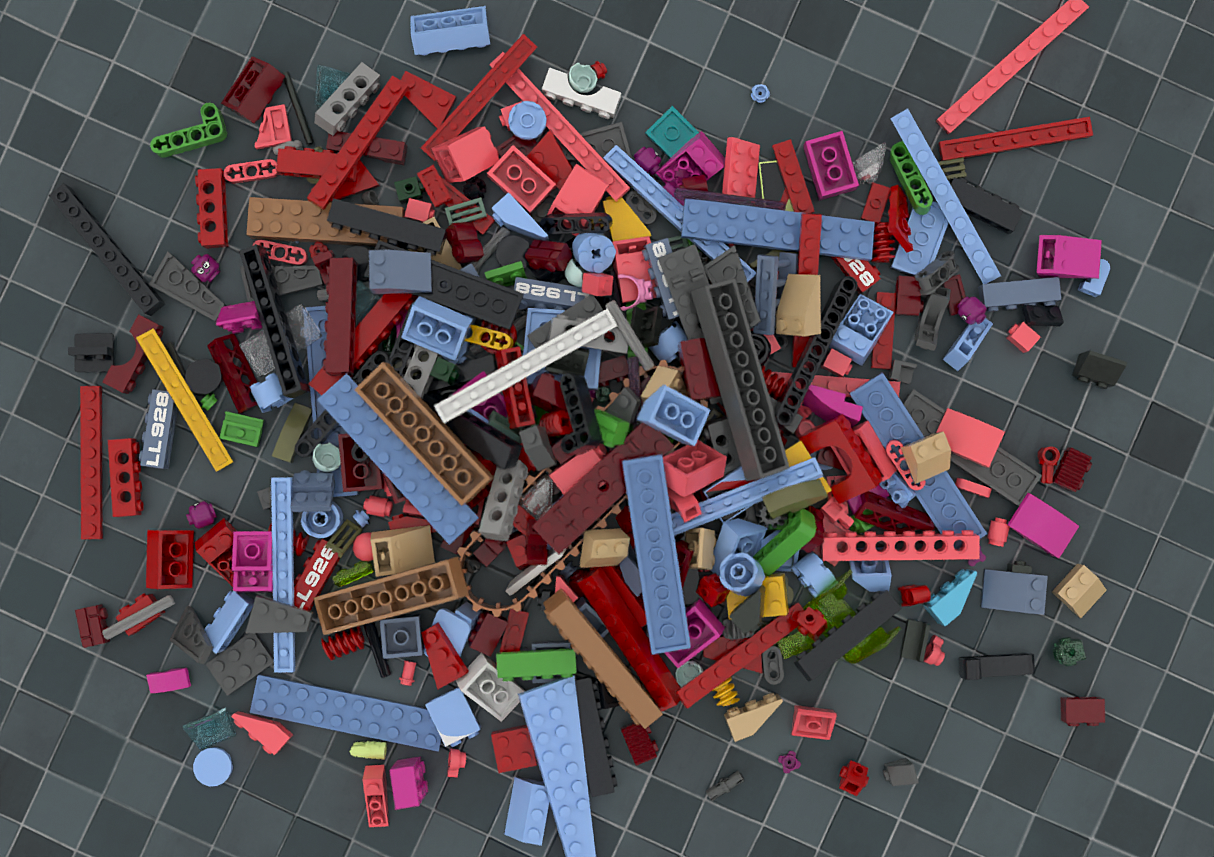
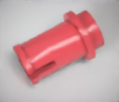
[399,660,417,686]

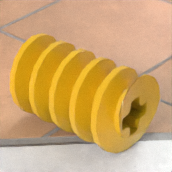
[712,677,740,707]

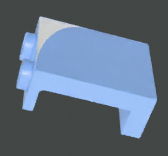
[425,687,481,747]

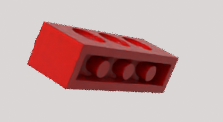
[195,168,229,248]
[495,347,535,429]
[108,438,144,517]

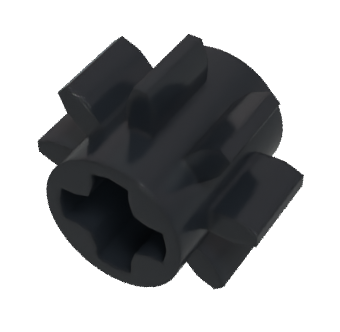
[463,177,487,200]

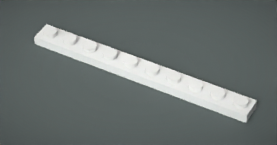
[434,309,617,423]

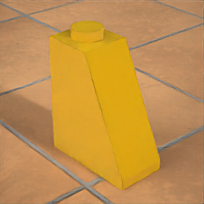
[603,196,651,242]

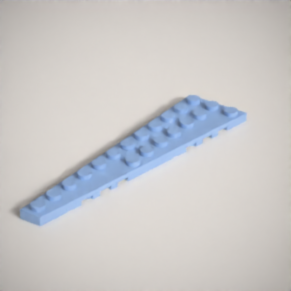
[518,675,596,857]

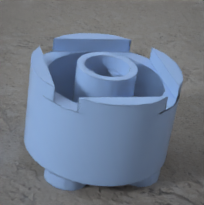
[572,233,616,273]
[648,321,687,363]
[250,373,294,413]
[301,501,344,538]
[790,551,836,598]
[720,553,765,597]

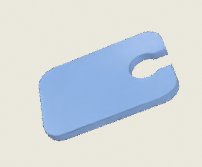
[423,608,471,657]

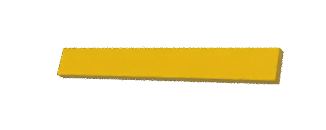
[136,328,233,472]

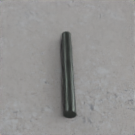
[282,72,314,145]

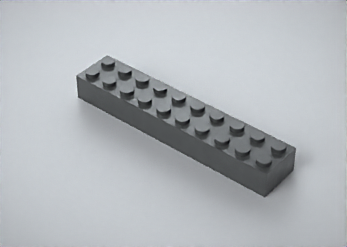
[691,278,790,481]

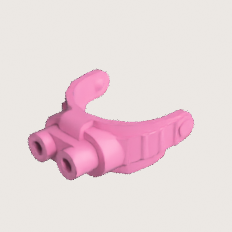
[617,274,653,311]

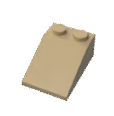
[776,274,821,336]

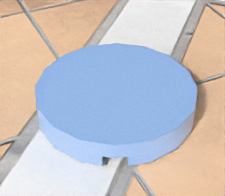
[508,101,547,140]
[193,747,233,786]

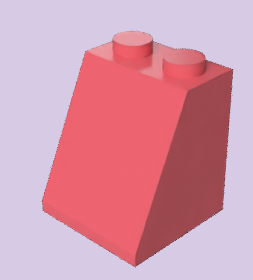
[431,126,500,183]
[549,443,608,495]

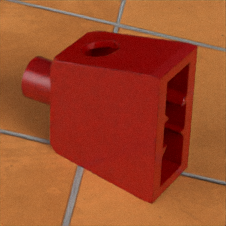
[506,531,530,570]

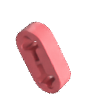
[955,478,992,498]

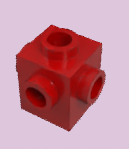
[696,573,730,607]
[796,607,828,641]
[839,760,869,796]

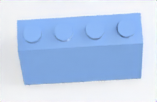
[411,6,490,55]

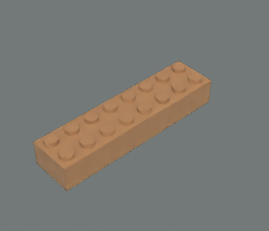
[247,197,405,249]
[355,362,495,506]
[313,557,469,635]
[543,588,663,729]

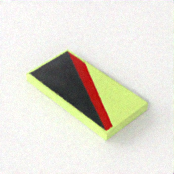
[758,161,793,212]

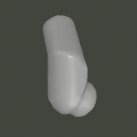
[273,140,303,155]

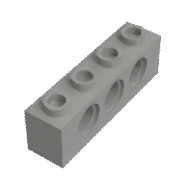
[314,62,380,136]
[548,315,628,354]
[401,344,442,399]
[479,460,528,541]

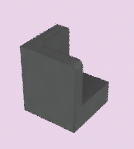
[888,360,917,384]

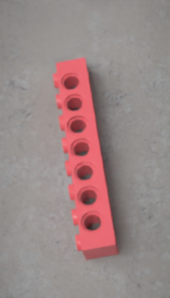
[821,530,979,561]

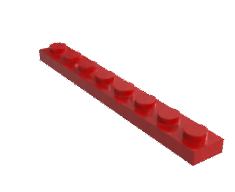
[421,34,537,161]
[307,75,409,210]
[938,117,1093,161]
[791,213,822,368]
[80,386,103,539]
[675,602,803,708]

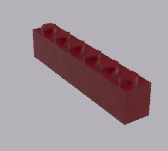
[323,258,358,376]

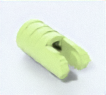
[349,741,387,760]

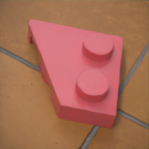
[255,104,292,149]

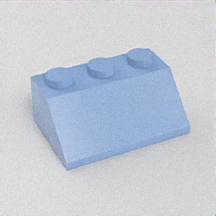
[401,296,473,360]
[637,385,710,446]
[710,518,767,576]
[204,591,255,654]
[504,776,549,846]

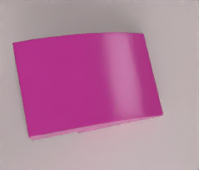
[803,385,863,428]
[1008,493,1079,559]
[232,531,273,592]

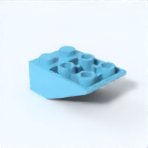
[923,569,977,626]

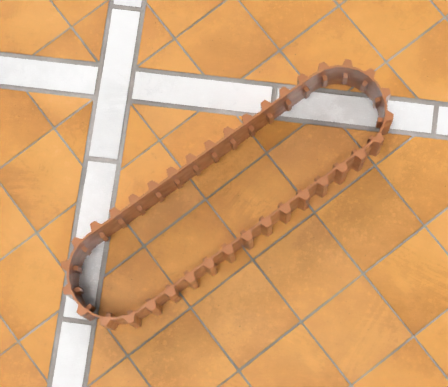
[457,360,708,617]

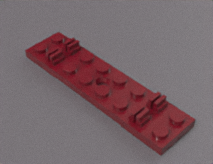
[531,422,674,555]

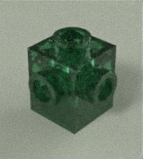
[1053,637,1086,667]

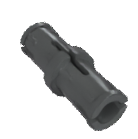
[706,770,745,801]

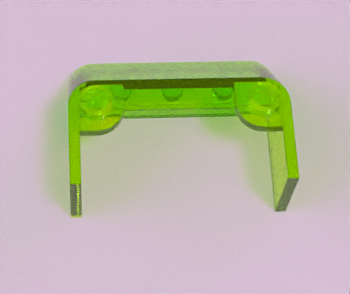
[804,570,901,664]

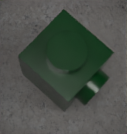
[394,176,425,204]
[430,357,460,386]

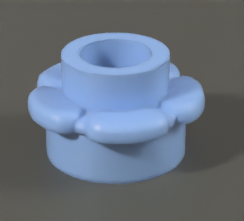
[751,84,770,103]
[353,510,370,527]

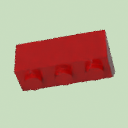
[146,530,194,589]

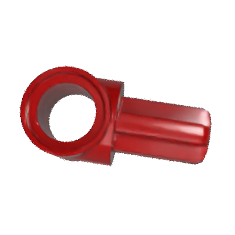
[1037,446,1060,484]

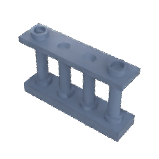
[753,252,798,335]

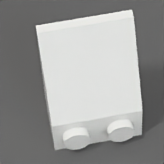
[456,653,525,722]

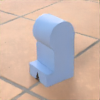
[1078,259,1110,297]

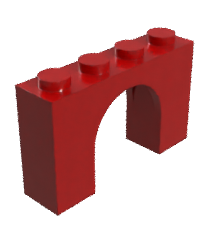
[799,413,883,504]

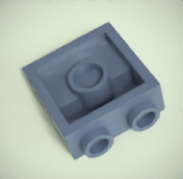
[290,470,335,512]

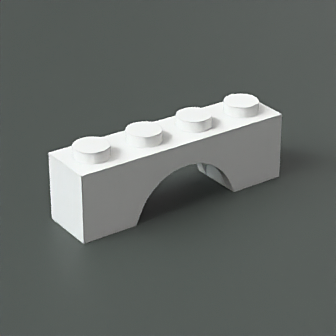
[542,68,621,119]

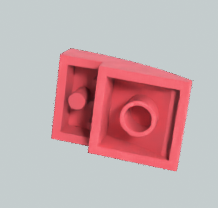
[936,408,1005,467]

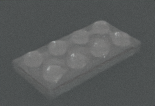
[239,303,322,378]

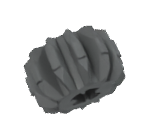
[756,501,788,529]
[722,617,754,639]

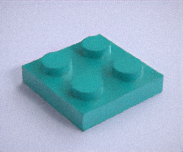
[645,106,699,158]

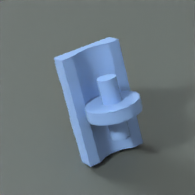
[879,471,916,508]

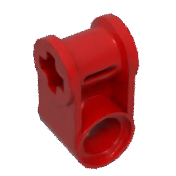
[898,584,931,607]

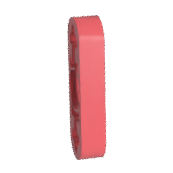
[224,159,279,183]
[253,240,308,266]
[886,440,925,490]

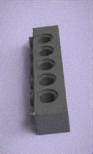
[702,416,758,524]

